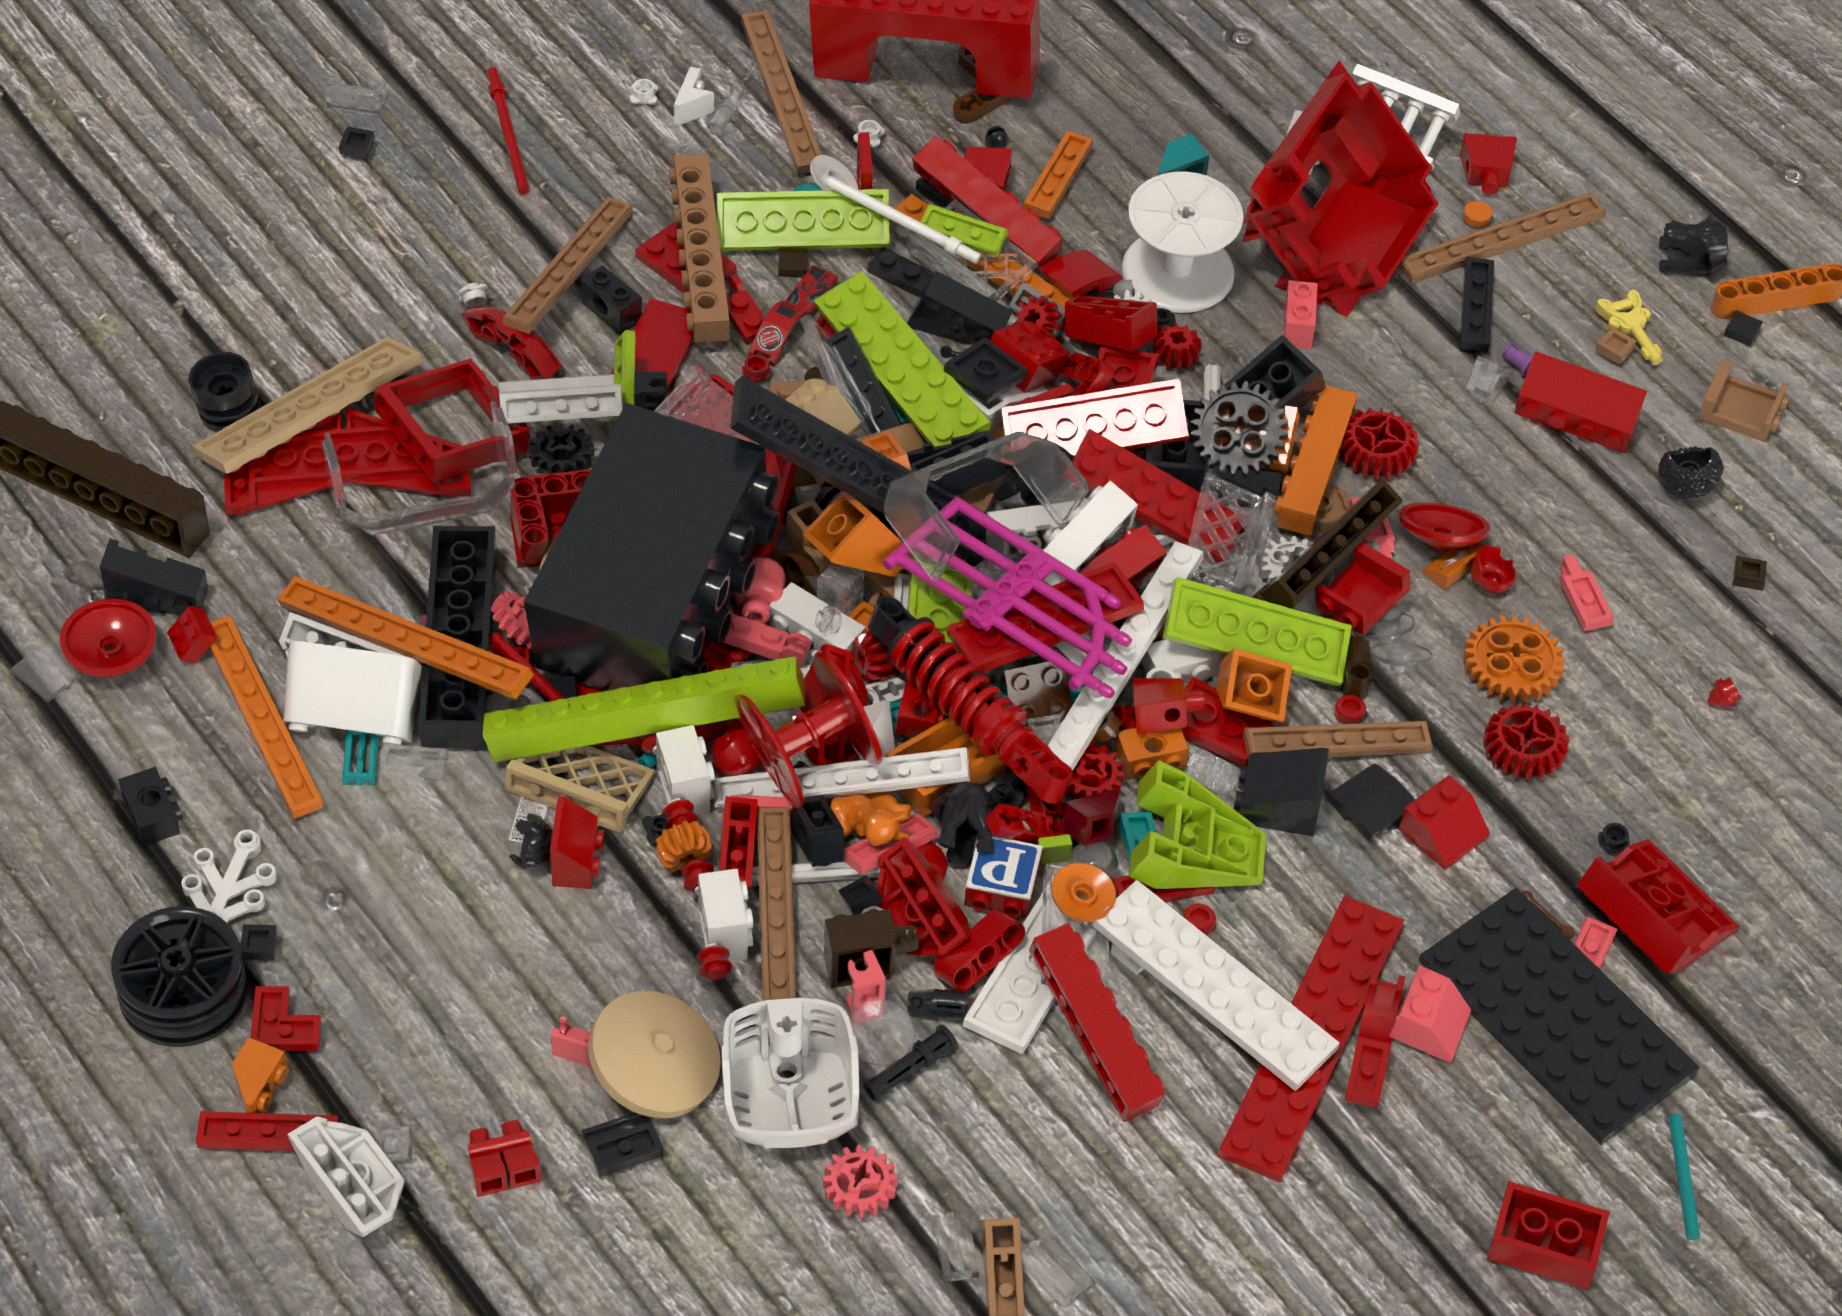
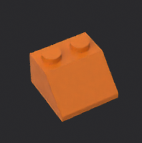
[1216,648,1292,724]

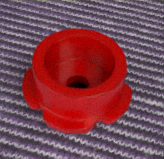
[742,354,771,382]

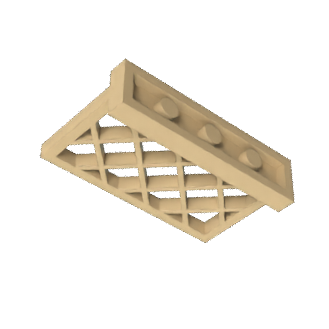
[505,745,655,834]

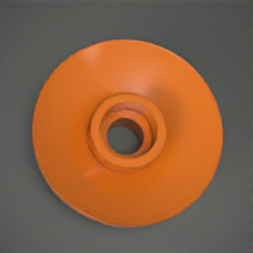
[1051,863,1116,922]

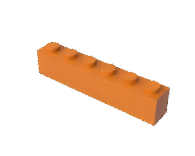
[1274,385,1358,536]

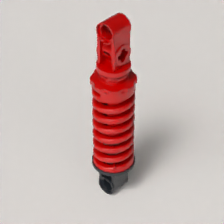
[867,596,1073,804]

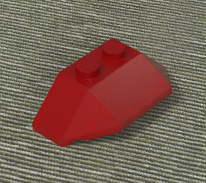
[800,643,868,765]
[876,837,969,957]

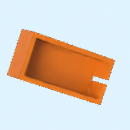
[886,717,1010,817]

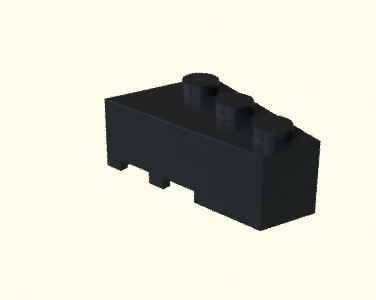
[907,270,1013,345]
[907,430,1007,496]

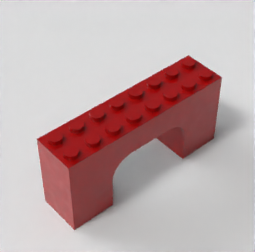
[809,0,1040,99]

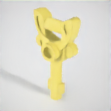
[1595,290,1663,365]

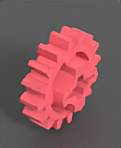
[490,591,532,650]
[823,1145,898,1219]

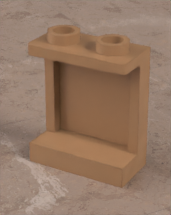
[1698,360,1790,442]

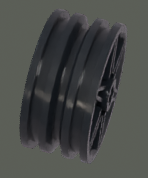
[111,906,248,1047]

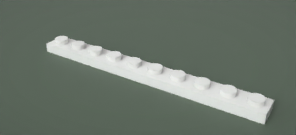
[1048,541,1203,771]

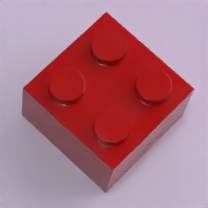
[990,320,1070,393]

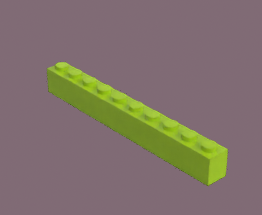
[483,656,805,763]

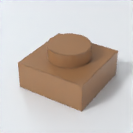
[1595,327,1637,365]

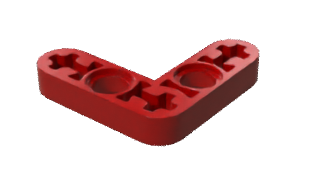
[1061,353,1114,396]
[986,783,1067,845]

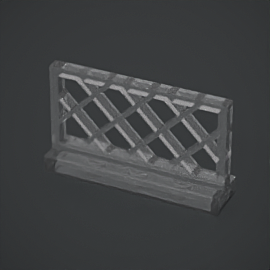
[906,199,1037,302]
[1188,473,1277,597]

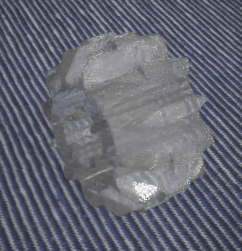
[1185,749,1240,796]

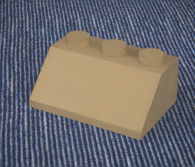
[785,379,861,436]

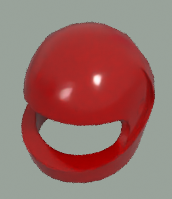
[711,718,762,777]

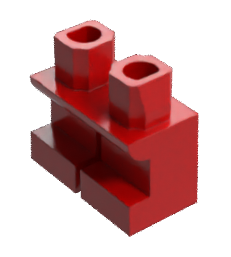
[468,1119,541,1197]

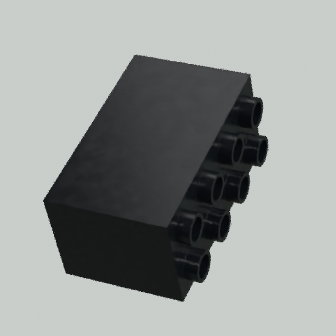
[524,403,780,691]

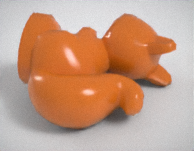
[831,792,912,846]

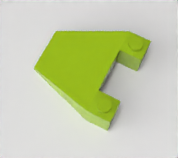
[1128,760,1266,889]

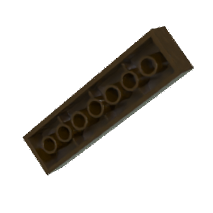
[0,400,210,558]

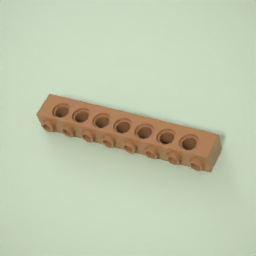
[669,153,729,343]

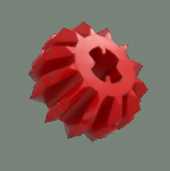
[1012,296,1063,339]
[1152,322,1202,372]
[853,630,897,683]

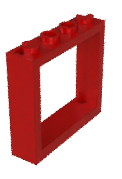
[374,359,531,482]

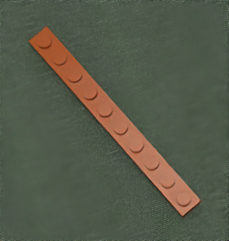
[277,576,534,700]

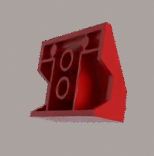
[1577,839,1740,975]

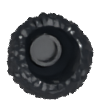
[1658,446,1724,499]

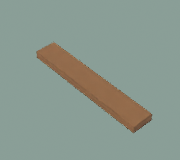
[1243,721,1433,759]

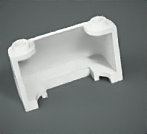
[283,641,423,746]

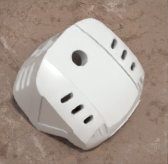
[722,998,859,1148]

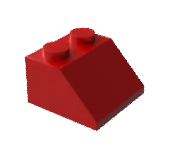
[1399,775,1490,870]
[550,796,604,889]

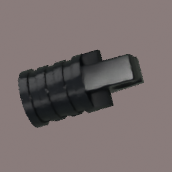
[907,988,968,1021]

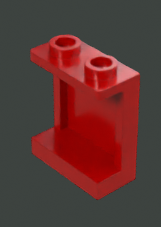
[1315,542,1410,635]

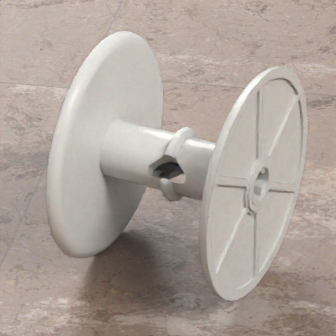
[1122,172,1243,313]

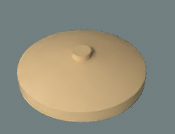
[588,991,721,1118]

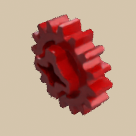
[1064,741,1125,800]

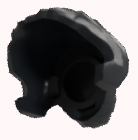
[509,813,553,867]

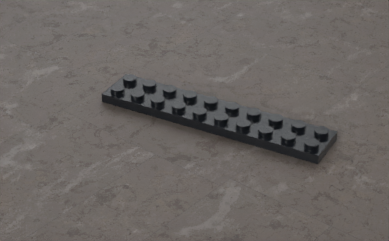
[730,376,987,566]

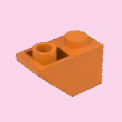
[232,1037,289,1113]

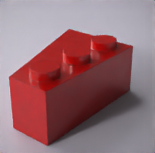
[1065,295,1157,352]

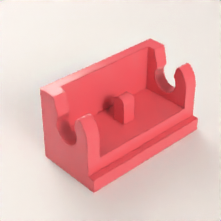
[847,950,886,1025]
[551,1016,591,1067]

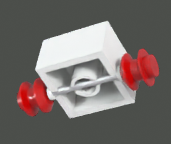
[638,725,715,829]
[681,859,753,980]

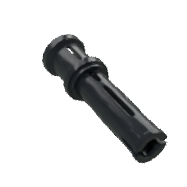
[863,1024,958,1101]

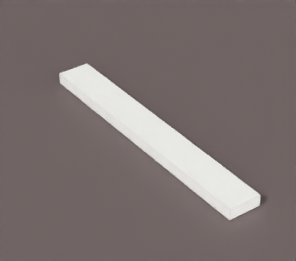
[714,747,970,812]

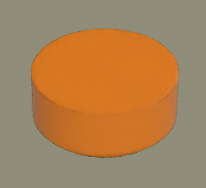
[1463,201,1492,228]

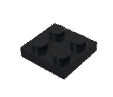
[943,337,1028,404]

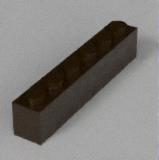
[1260,479,1403,609]

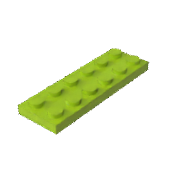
[717,189,890,251]
[1163,577,1352,686]

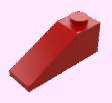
[718,796,758,889]

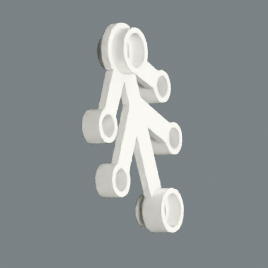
[181,830,277,923]

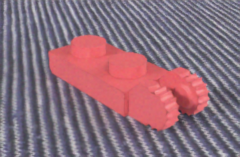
[723,614,812,665]

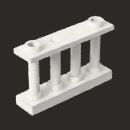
[1352,64,1460,172]
[498,374,622,424]

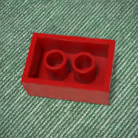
[1487,1181,1610,1290]

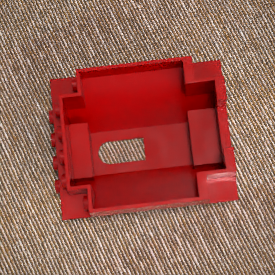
[1242,60,1439,317]

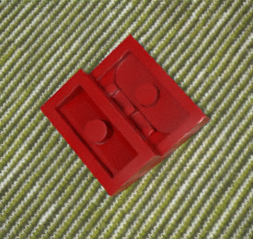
[1039,250,1122,299]

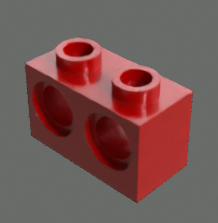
[895,670,945,737]

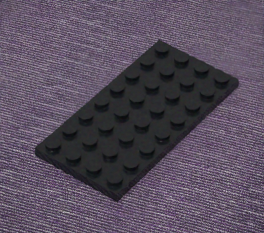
[1419,888,1700,1145]

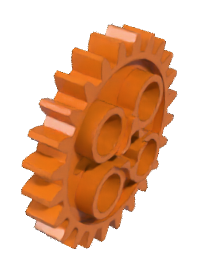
[1463,615,1565,703]

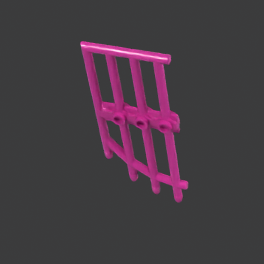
[882,496,1132,699]

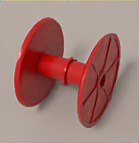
[735,651,882,809]

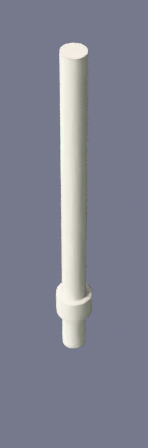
[826,176,981,264]

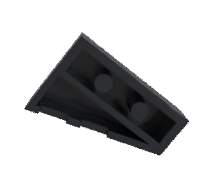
[100,538,208,616]

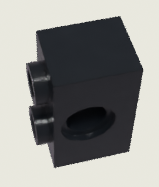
[581,265,642,335]
[118,766,183,846]
[792,795,844,867]

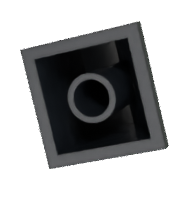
[1234,748,1329,837]

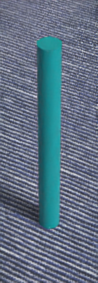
[1668,1114,1700,1240]

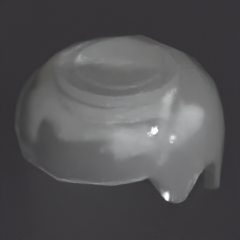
[1068,841,1120,881]

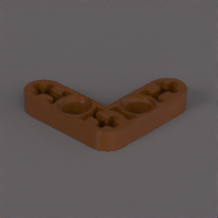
[953,46,1014,124]

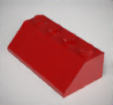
[1514,351,1647,453]

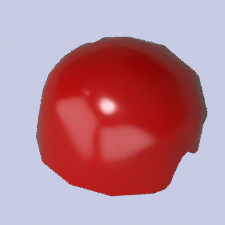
[1470,545,1517,593]

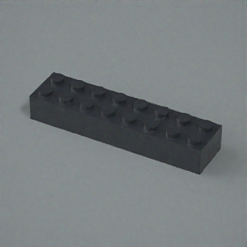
[419,526,497,748]

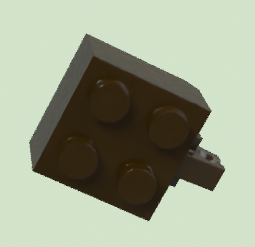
[824,909,919,988]

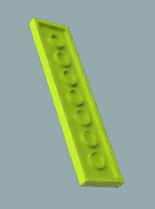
[814,271,991,447]

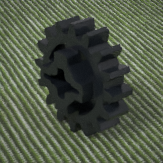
[528,423,594,474]

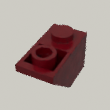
[1063,788,1121,846]

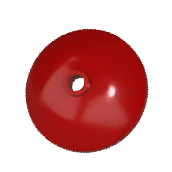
[1399,502,1490,551]
[60,599,156,677]

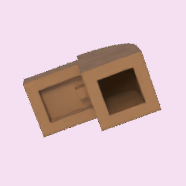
[786,499,839,575]

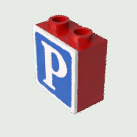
[964,836,1043,918]

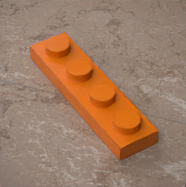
[1023,130,1093,219]

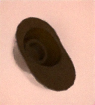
[769,550,821,597]

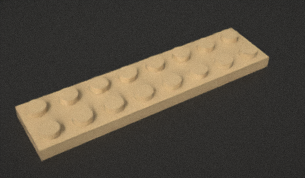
[192,337,423,474]

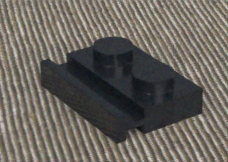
[582,1112,664,1177]

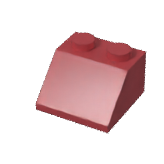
[1389,965,1471,1063]

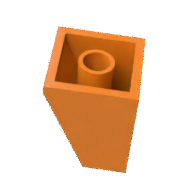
[802,491,915,577]

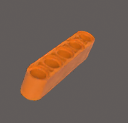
[1711,263,1842,319]

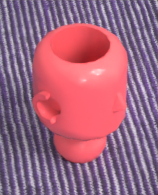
[734,557,786,624]

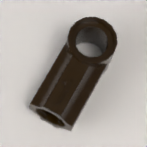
[1341,636,1374,699]

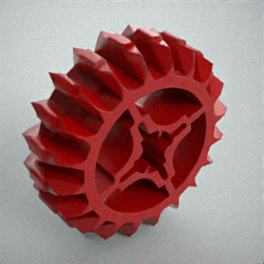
[1339,407,1419,481]
[1483,702,1569,782]

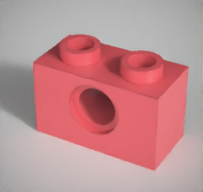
[1283,280,1318,349]

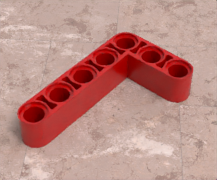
[510,469,592,564]

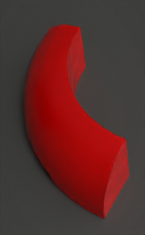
[461,306,562,380]

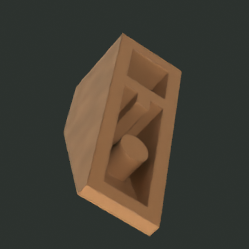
[981,1218,1025,1316]

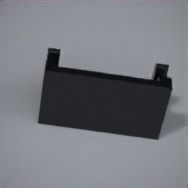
[634,371,668,416]

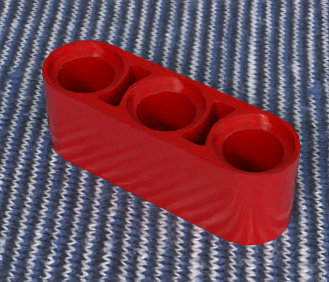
[933,909,1025,991]

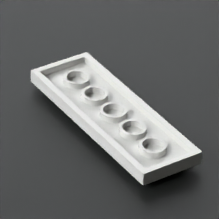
[963,874,1098,1054]

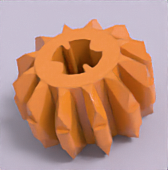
[656,821,712,872]

